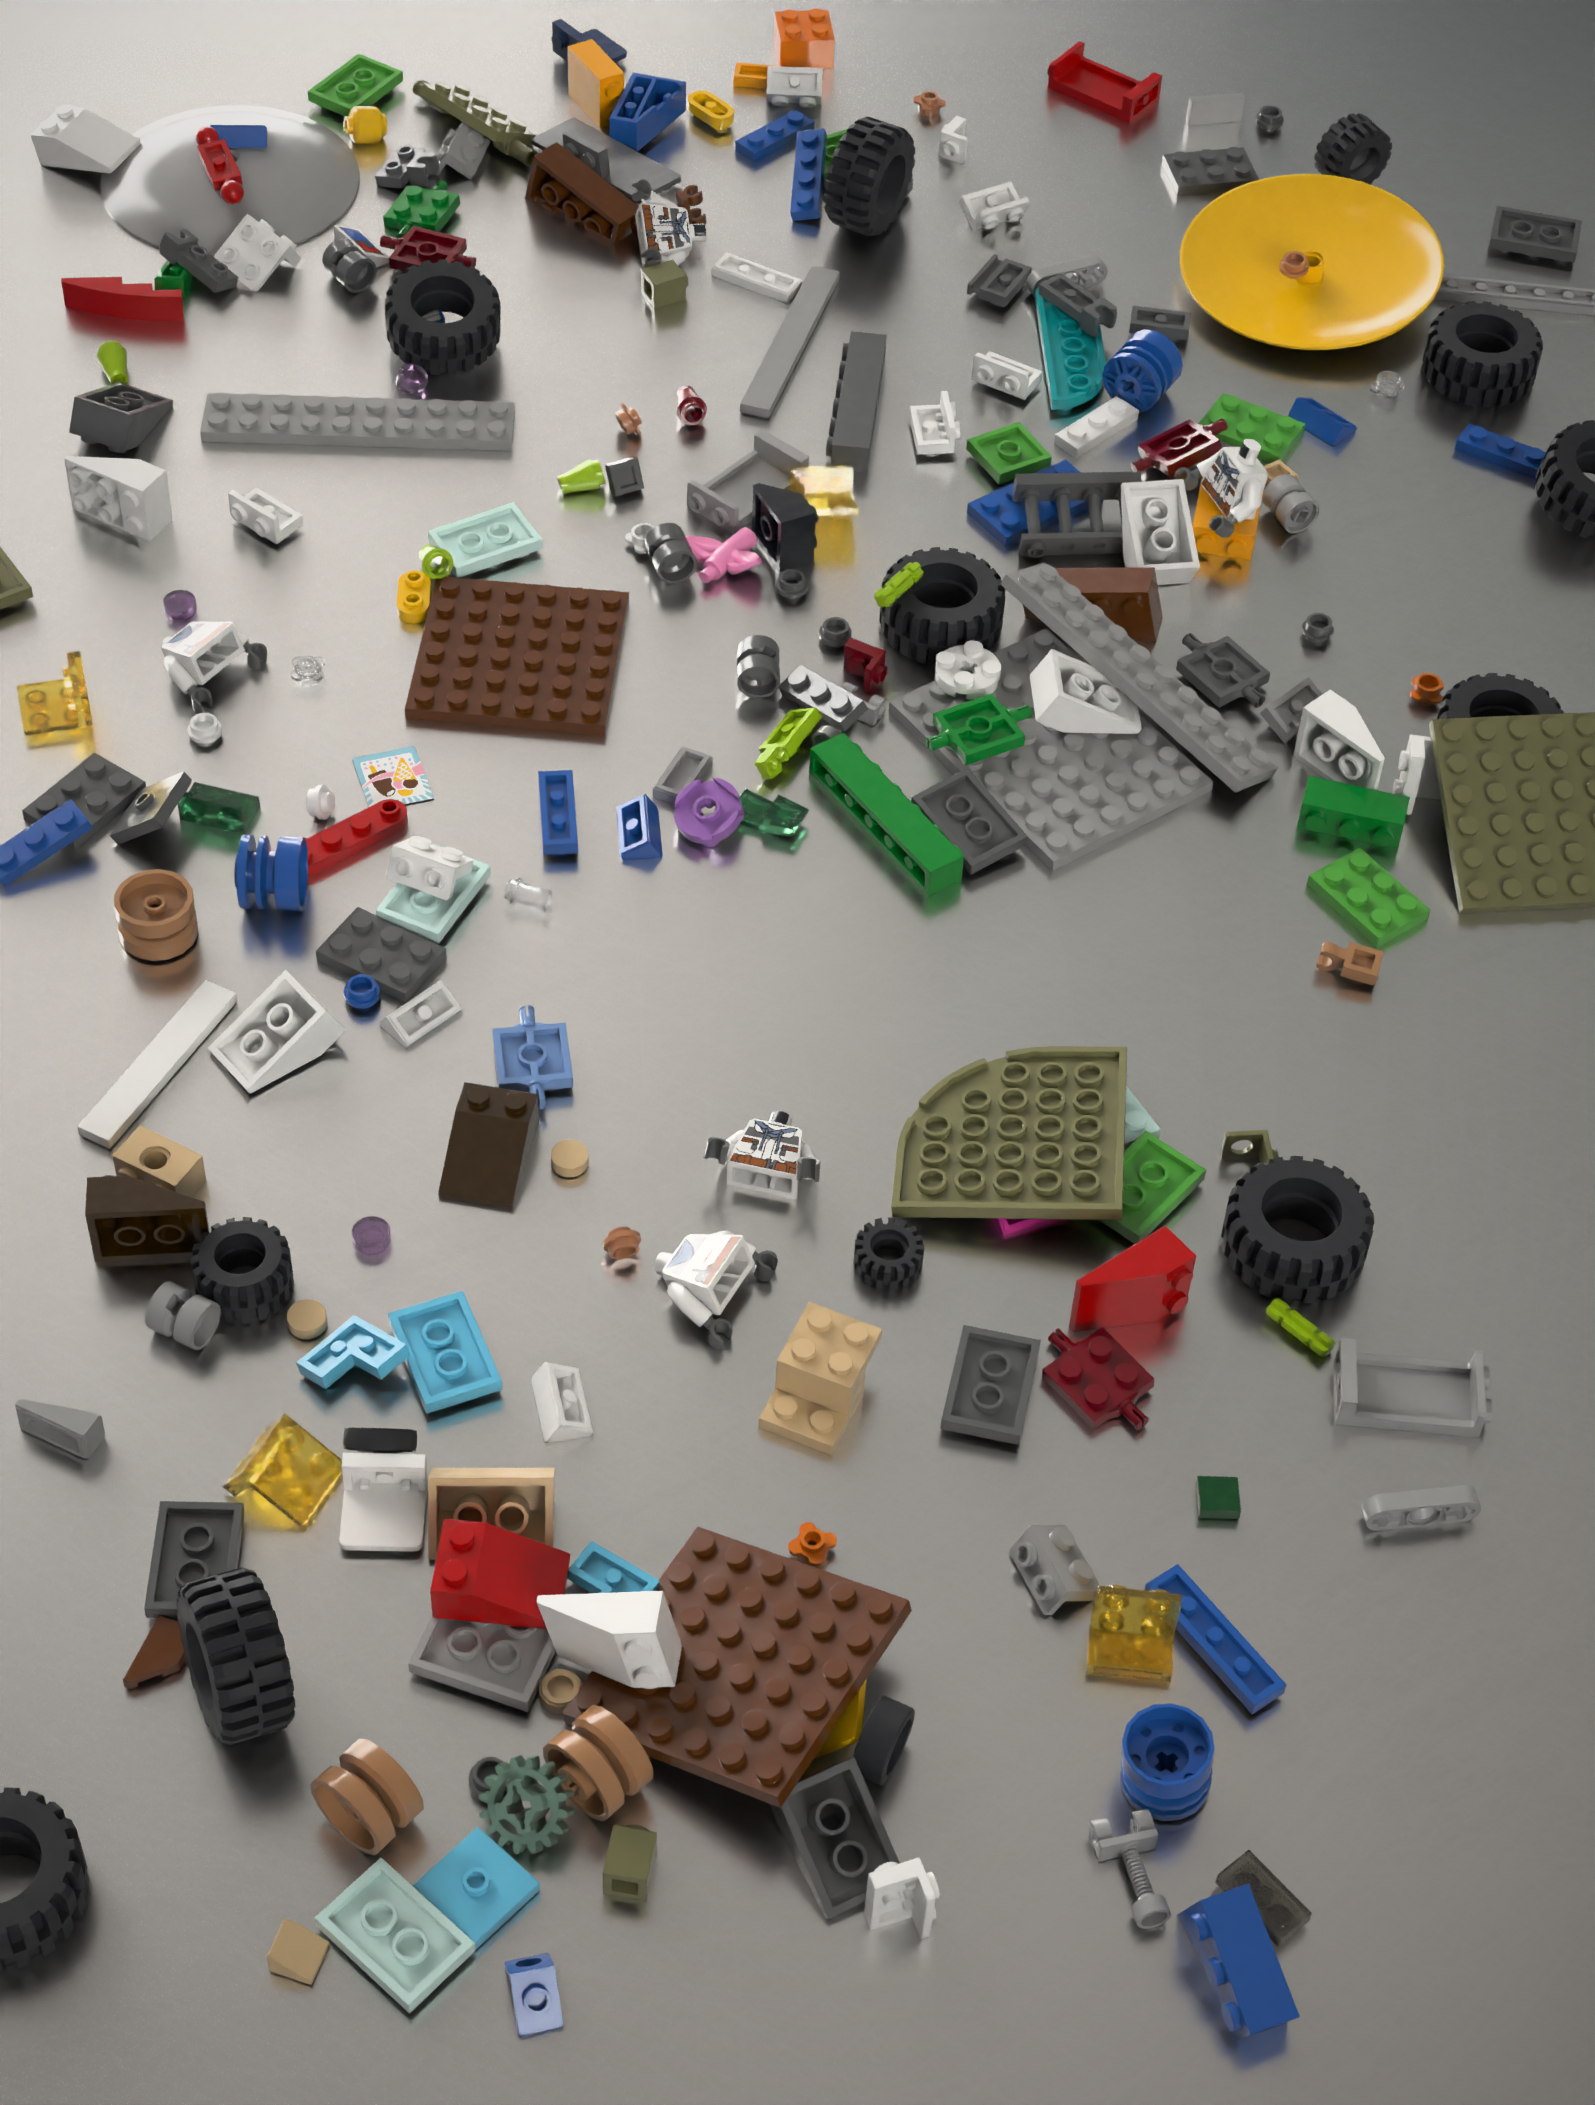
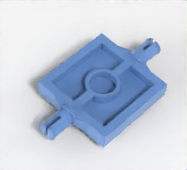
[492,1005,573,1109]

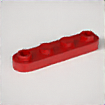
[306,799,408,877]

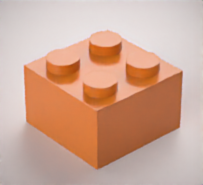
[774,8,835,69]

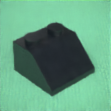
[752,483,818,572]

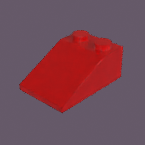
[1069,1226,1196,1332]
[430,1519,571,1629]

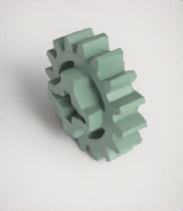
[478,1755,575,1854]

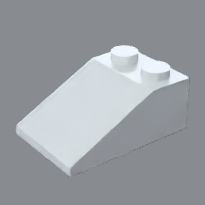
[31,105,141,173]
[1121,479,1200,585]
[1029,649,1142,734]
[1293,689,1385,790]
[208,970,347,1094]
[537,1591,682,1689]

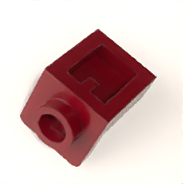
[843,637,888,694]

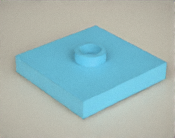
[413,1827,540,1950]

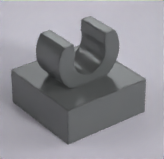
[605,457,644,496]

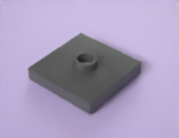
[109,772,192,844]

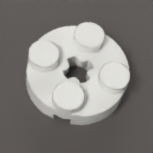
[935,640,1001,700]

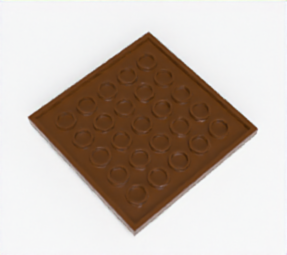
[405,577,629,736]
[562,1526,912,1808]

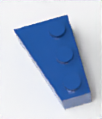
[609,72,686,152]
[1177,1883,1300,2040]

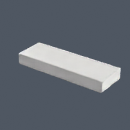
[712,252,803,304]

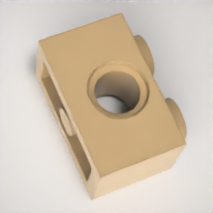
[112,1125,206,1197]

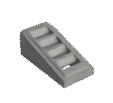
[15,1399,105,1459]

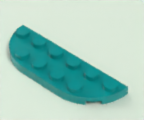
[1035,289,1106,411]

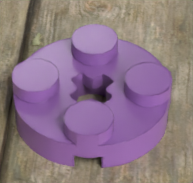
[674,778,745,847]

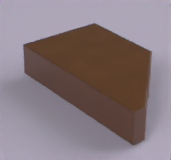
[123,1615,186,1689]

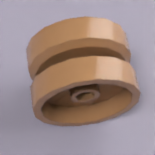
[114,869,198,961]
[543,1705,653,1821]
[310,1739,424,1856]

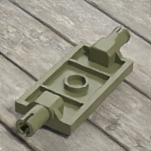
[413,80,538,166]

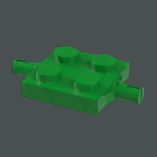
[383,180,461,238]
[925,694,1032,766]

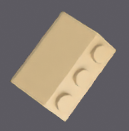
[428,1468,555,1560]

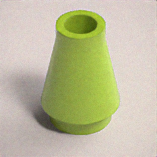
[96,341,128,384]
[557,459,606,495]
[419,545,453,580]

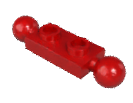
[196,126,244,204]

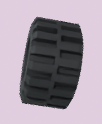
[1314,113,1392,185]
[191,1217,294,1324]

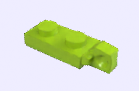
[754,707,822,779]

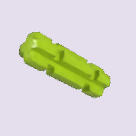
[874,562,924,608]
[1266,1298,1336,1358]

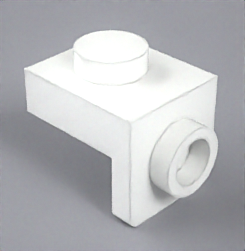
[939,115,968,164]

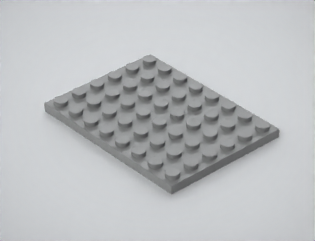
[889,628,1213,871]

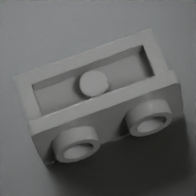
[436,122,490,180]
[1260,677,1323,744]
[1010,1525,1103,1615]

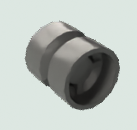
[322,238,377,293]
[644,523,697,584]
[737,635,780,698]

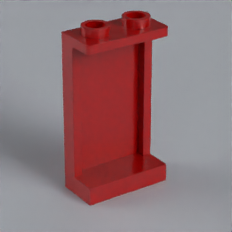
[1047,41,1162,124]

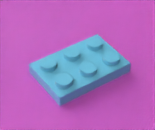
[388,1290,502,1414]

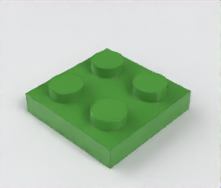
[966,422,1052,484]

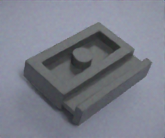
[967,254,1032,307]

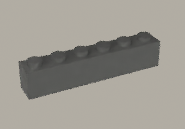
[826,331,887,473]

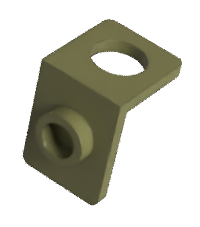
[1220,1130,1279,1165]

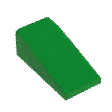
[154,260,193,300]

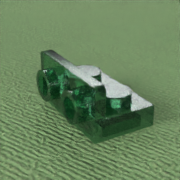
[178,782,260,835]

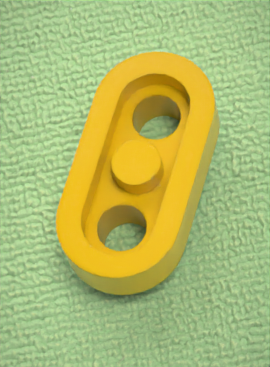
[688,91,734,130]
[397,570,431,624]

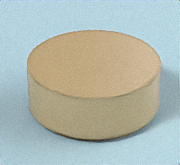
[551,1140,589,1177]
[287,1299,327,1339]
[539,1669,582,1714]

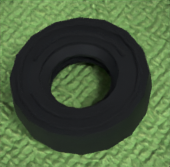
[343,1427,417,1452]

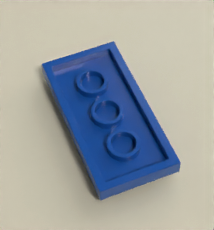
[967,459,1103,547]

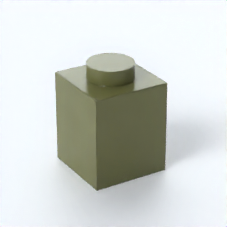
[641,260,689,309]
[603,1824,657,1901]

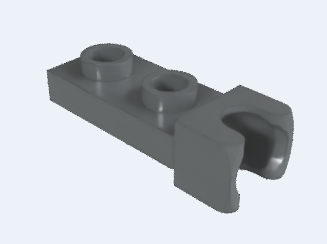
[160,228,239,293]
[1039,273,1117,337]

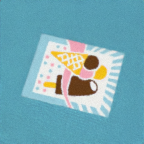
[352,746,434,807]

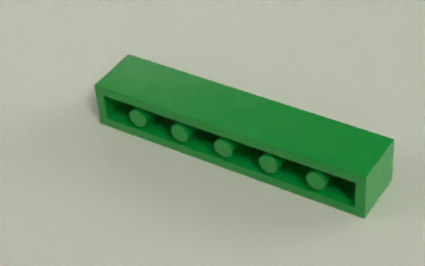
[809,733,964,896]

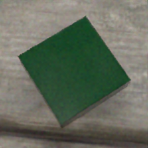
[1196,1476,1241,1519]

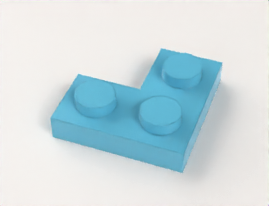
[296,1315,410,1389]
[568,1541,660,1593]

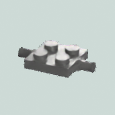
[1176,633,1270,708]

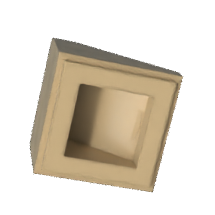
[267,1918,329,1985]

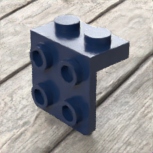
[551,18,627,63]

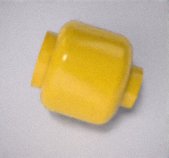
[344,106,387,144]

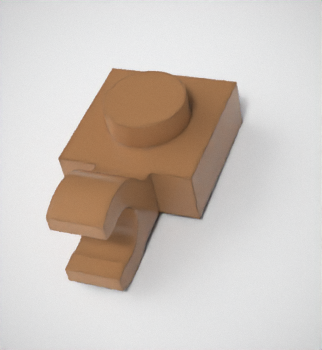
[1316,942,1384,986]

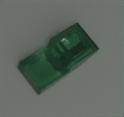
[740,788,809,836]

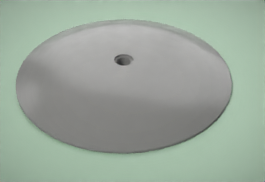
[100,105,360,257]

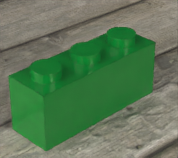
[1297,776,1410,849]

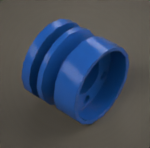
[1102,330,1183,412]
[234,835,308,911]
[1120,1703,1215,1821]

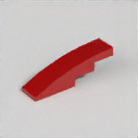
[61,277,185,322]

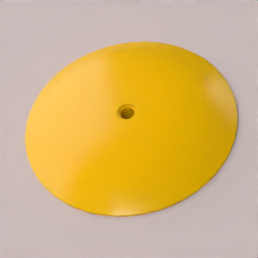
[1180,174,1444,350]

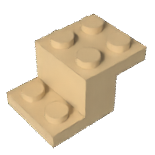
[758,1302,882,1456]

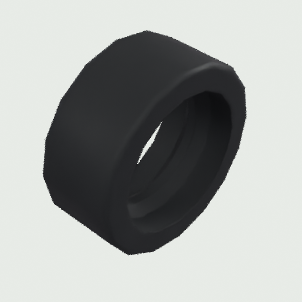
[852,1695,915,1785]

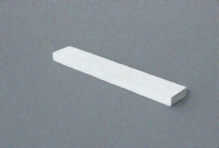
[77,980,237,1149]

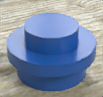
[343,974,380,1008]

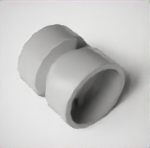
[1262,474,1319,534]
[145,1281,221,1350]

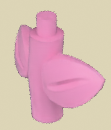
[686,527,762,583]

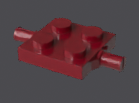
[380,226,476,272]
[1131,418,1228,477]
[1042,1327,1154,1430]

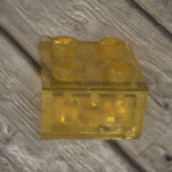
[789,465,858,520]
[17,651,93,736]
[222,1413,342,1526]
[1086,1585,1182,1683]

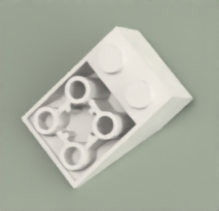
[64,456,173,541]

